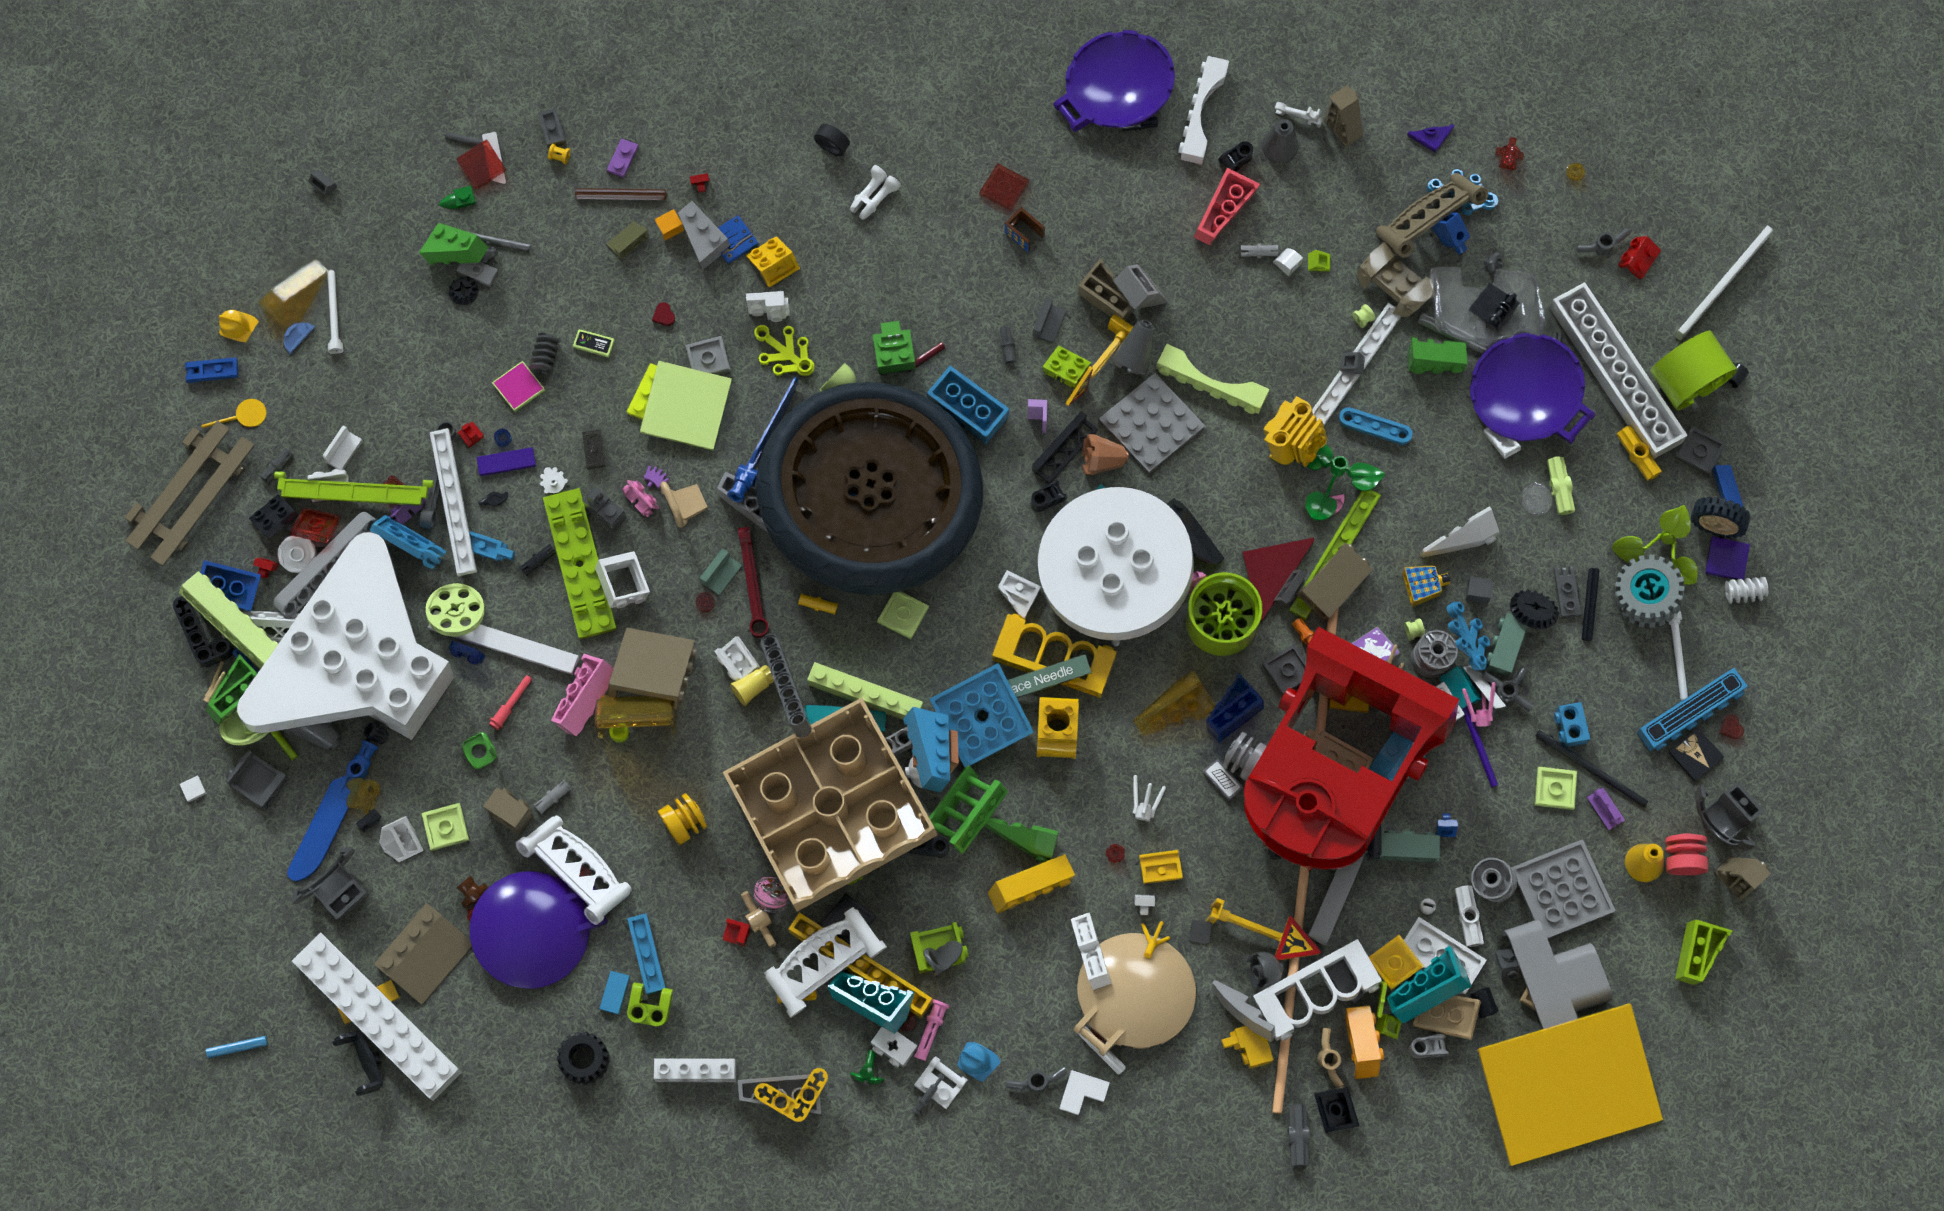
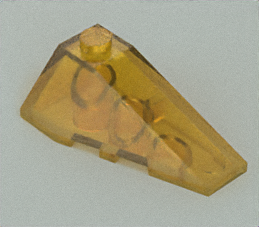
[258,259,328,332]
[1133,671,1218,735]

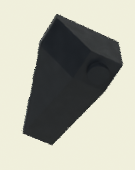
[1167,498,1224,568]

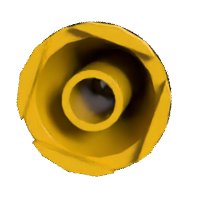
[1625,844,1664,882]

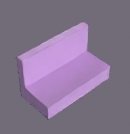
[1027,399,1047,434]

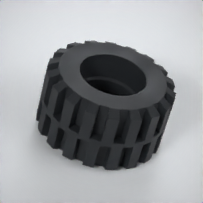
[557,1031,610,1085]

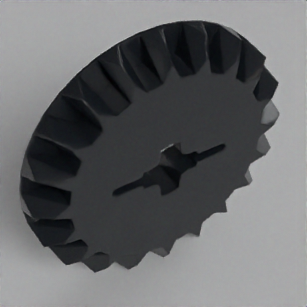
[1510,589,1559,629]

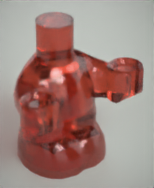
[1495,137,1524,170]

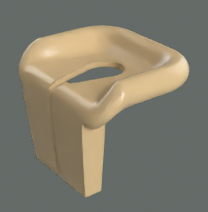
[660,481,708,528]

